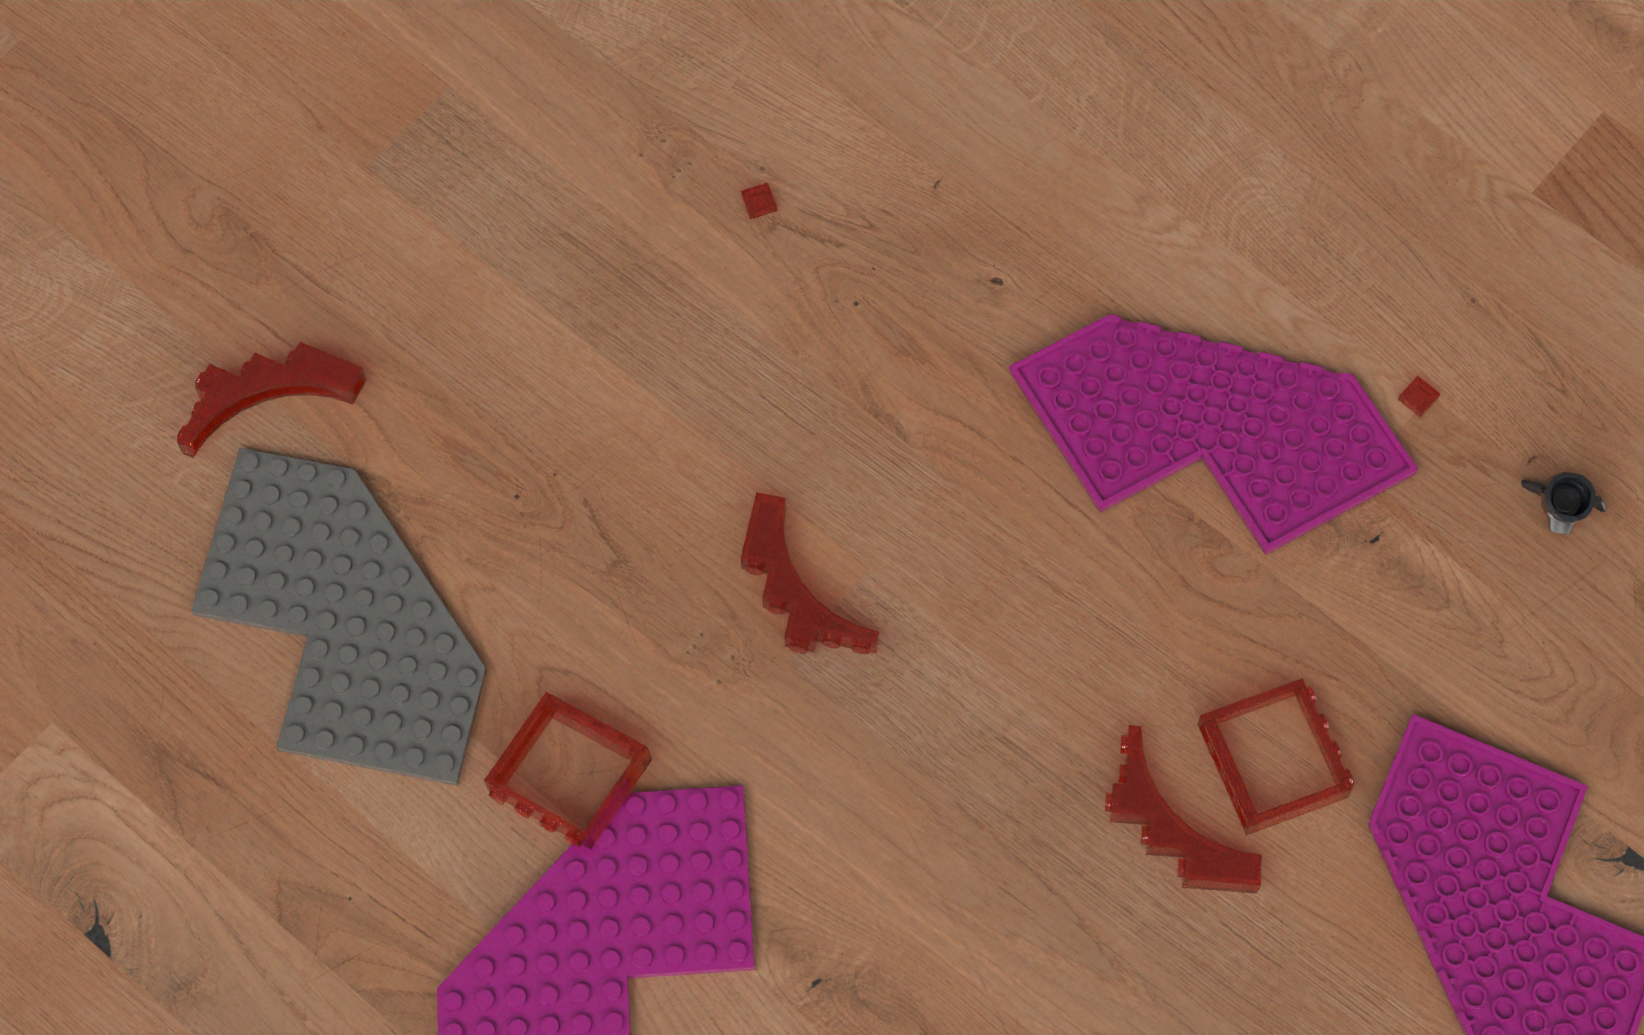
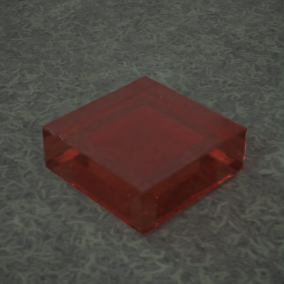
[741,183,777,219]
[1398,376,1441,418]

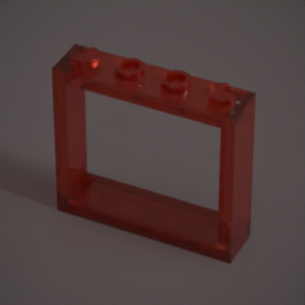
[1197,678,1354,836]
[484,692,653,850]

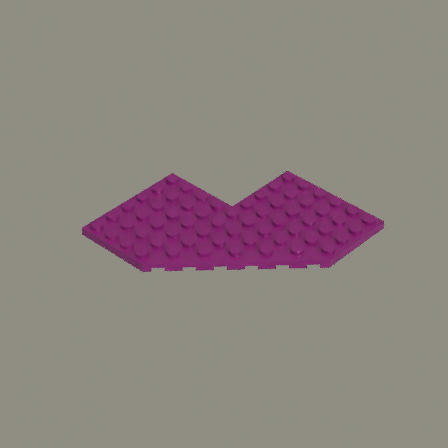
[1009,314,1418,555]
[1367,714,1644,1035]
[437,785,754,1035]

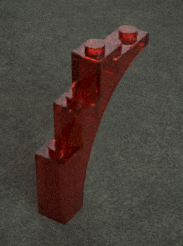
[177,342,367,458]
[741,492,879,654]
[1104,725,1262,894]

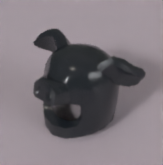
[1521,472,1607,534]

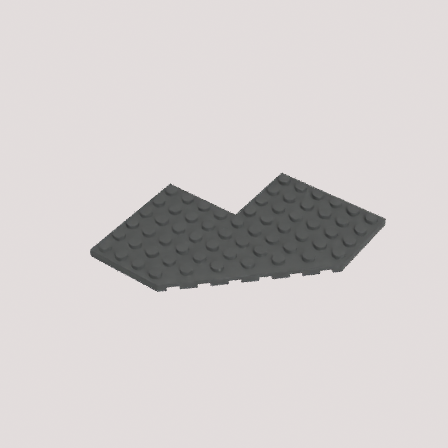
[191,448,487,786]

